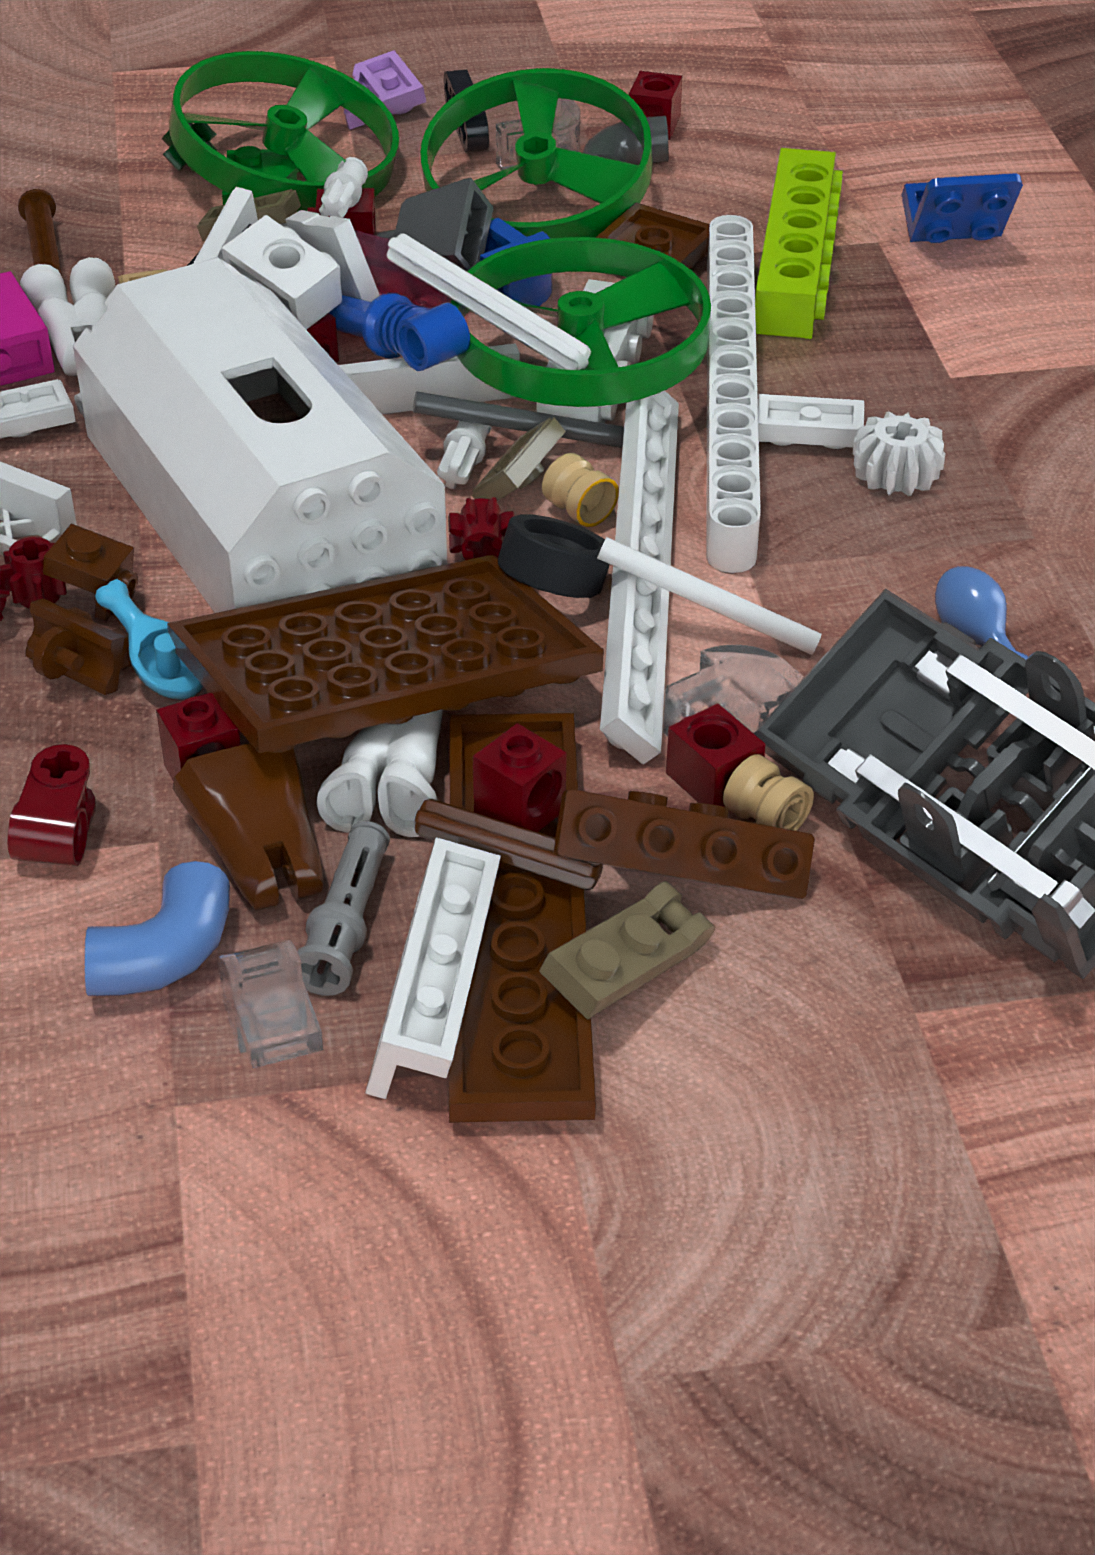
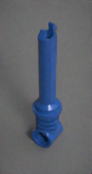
[329,293,470,371]

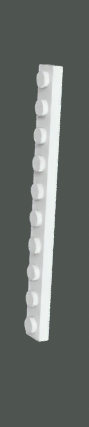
[600,390,679,764]

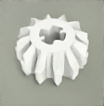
[852,412,946,496]

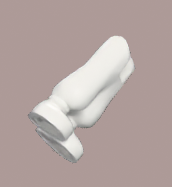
[20,257,115,376]
[316,709,443,837]

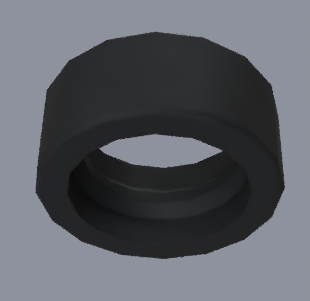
[498,514,610,598]

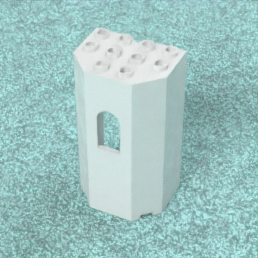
[73,257,447,613]

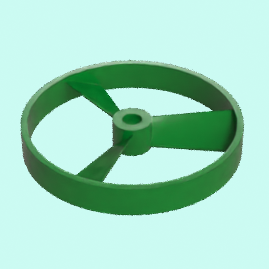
[169,51,399,212]
[420,68,653,239]
[451,237,711,407]

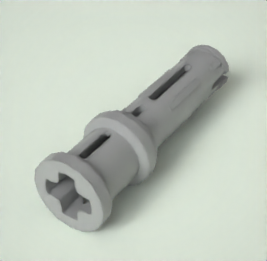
[290,821,390,996]

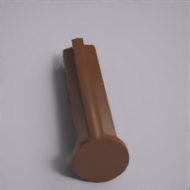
[18,189,62,276]

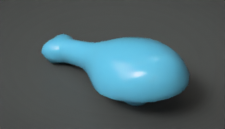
[95,579,203,700]

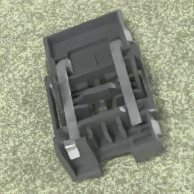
[754,588,1095,979]

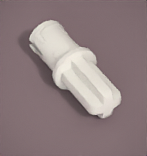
[319,157,368,218]
[437,421,492,489]

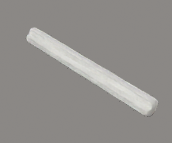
[387,233,591,370]

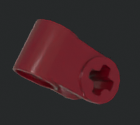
[7,744,96,866]

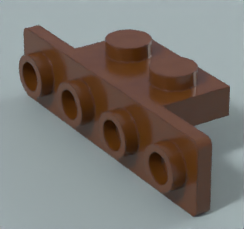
[554,789,815,899]

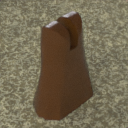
[172,743,323,911]

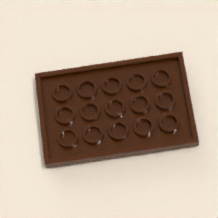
[167,555,604,753]

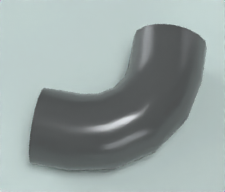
[583,116,669,165]

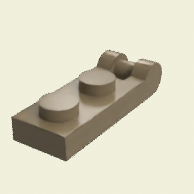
[539,881,715,1020]

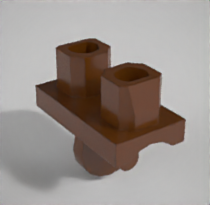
[25,598,132,695]

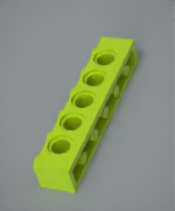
[755,148,843,339]

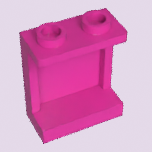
[0,271,55,386]

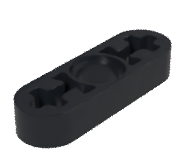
[443,69,489,152]

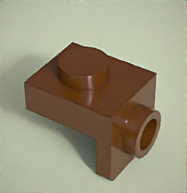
[43,523,138,622]

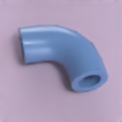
[85,861,230,996]

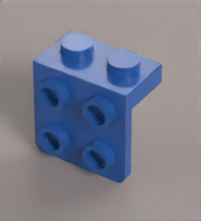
[901,173,1023,243]

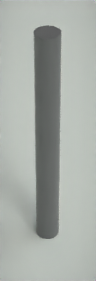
[413,391,624,448]

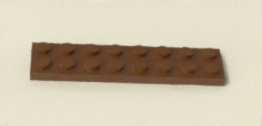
[448,713,596,1123]

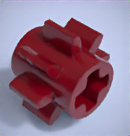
[448,497,515,560]
[0,537,67,608]

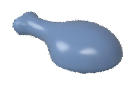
[935,566,1028,659]

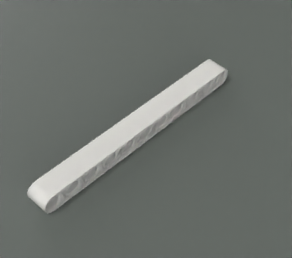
[706,215,760,573]

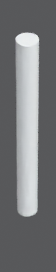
[597,537,822,655]

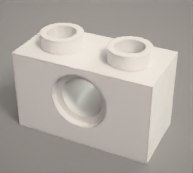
[222,215,342,330]

